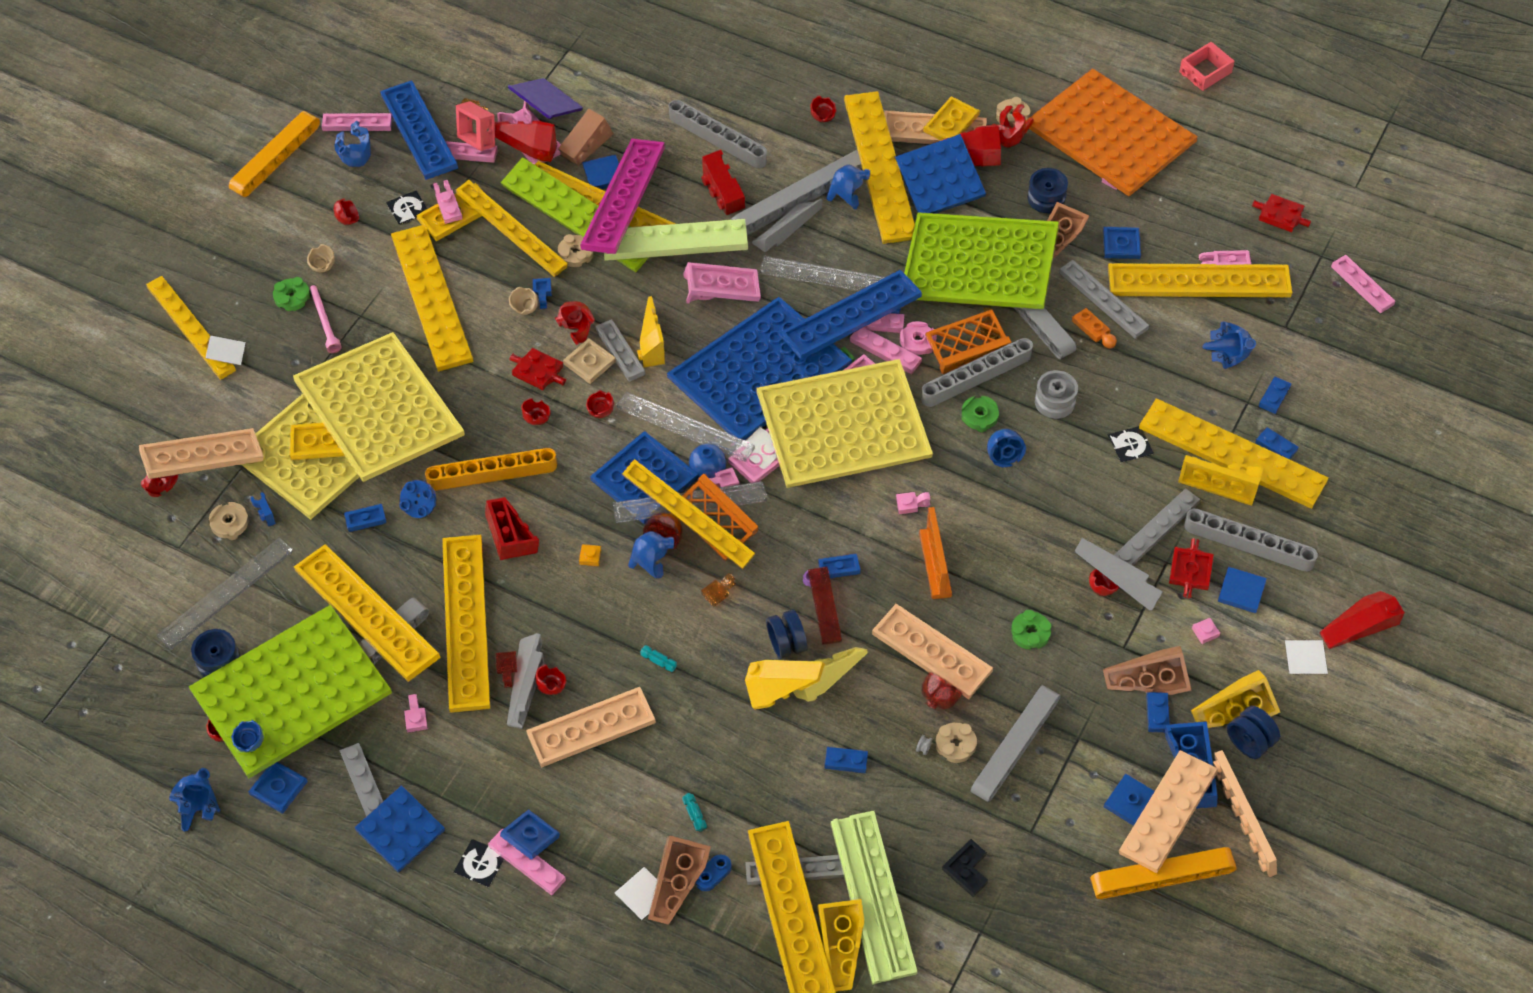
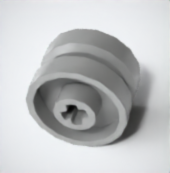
[1035,370,1078,419]

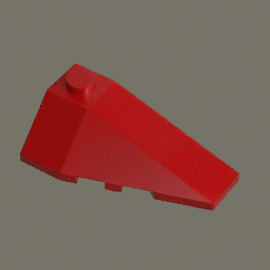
[494,121,557,162]
[935,125,1001,166]
[1320,591,1405,649]

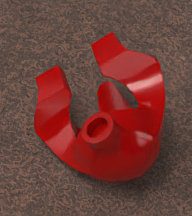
[992,104,1034,148]
[555,301,595,345]

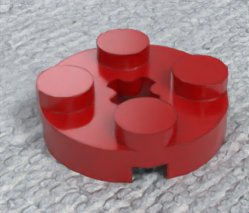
[141,474,179,497]

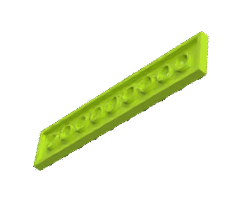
[501,157,649,273]

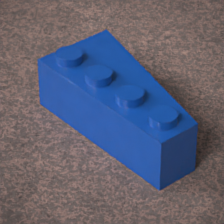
[1165,721,1218,809]

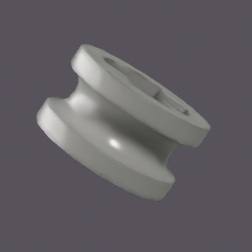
[916,735,933,755]

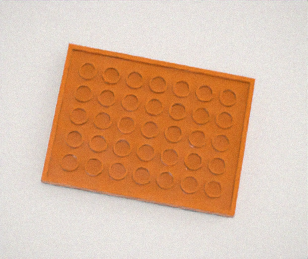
[1026,68,1198,196]

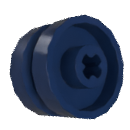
[1027,168,1068,213]
[766,609,808,660]
[191,629,240,677]
[1227,705,1281,759]

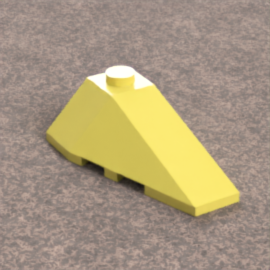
[793,647,868,702]

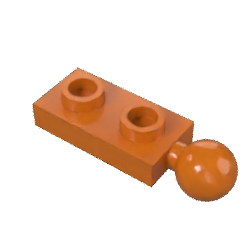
[1072,308,1117,349]

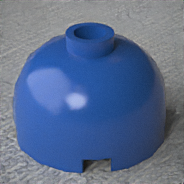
[987,429,1026,467]
[689,444,727,480]

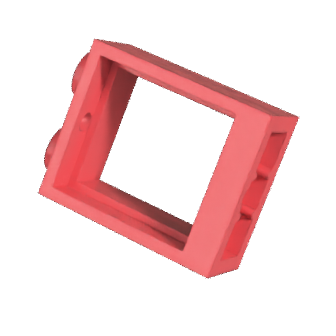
[1179,42,1235,91]
[456,101,495,151]

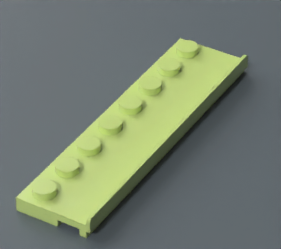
[604,219,748,261]
[831,811,917,985]

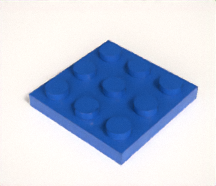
[355,785,445,873]

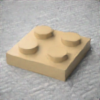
[563,338,616,384]

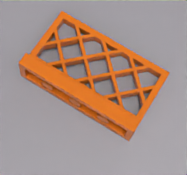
[925,310,1012,374]
[682,474,758,561]
[919,507,952,599]

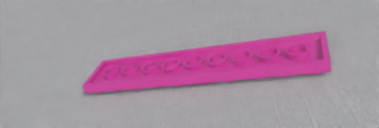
[580,138,665,254]

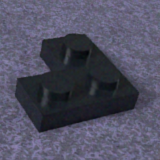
[942,839,988,897]

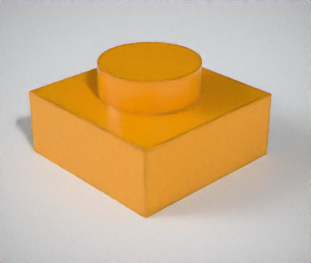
[579,544,602,566]

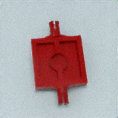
[1252,194,1311,233]
[509,348,566,390]
[1169,538,1214,598]

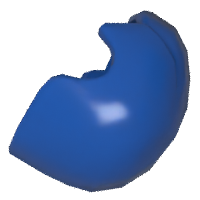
[231,720,264,752]

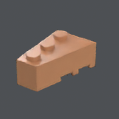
[558,109,614,166]

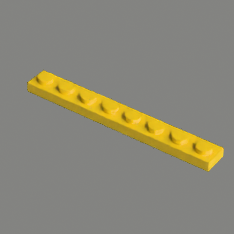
[456,180,567,277]
[146,276,236,380]
[622,459,755,569]

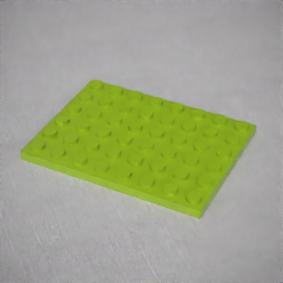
[904,213,1059,309]
[188,605,392,779]

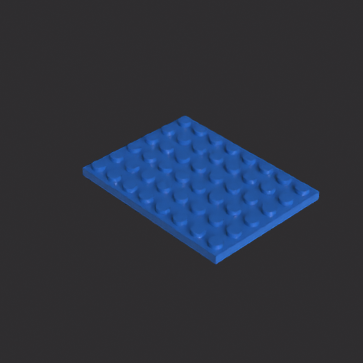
[667,297,852,444]

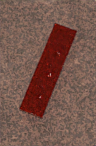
[808,567,842,645]

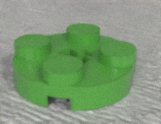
[273,277,310,311]
[961,396,999,432]
[1011,610,1051,650]

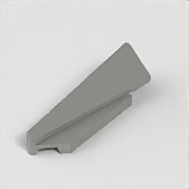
[752,199,822,252]
[1075,538,1163,610]
[507,633,544,729]

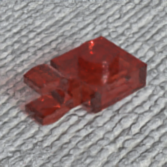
[496,651,517,688]

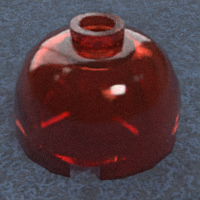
[643,512,683,551]
[921,672,963,710]

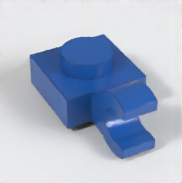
[532,278,552,309]
[251,492,276,527]

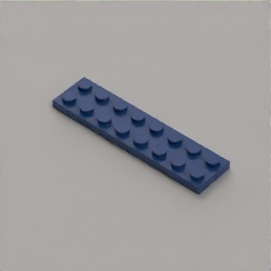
[380,80,458,180]
[781,270,922,360]

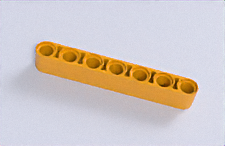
[229,111,320,197]
[425,448,557,491]
[1090,847,1237,899]

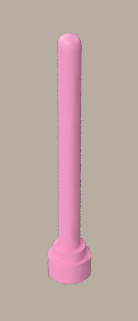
[310,285,342,353]

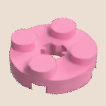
[900,321,937,355]

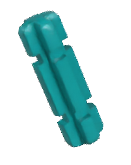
[640,645,677,672]
[682,793,707,832]

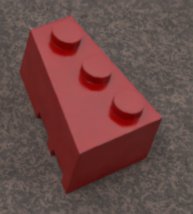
[701,149,745,215]
[485,497,539,560]

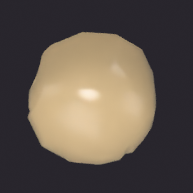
[307,244,335,273]
[509,287,539,315]

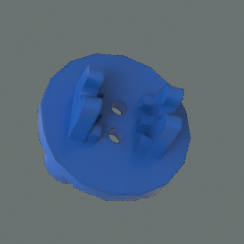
[399,480,436,518]

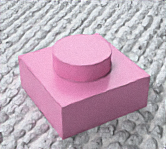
[1192,618,1220,644]

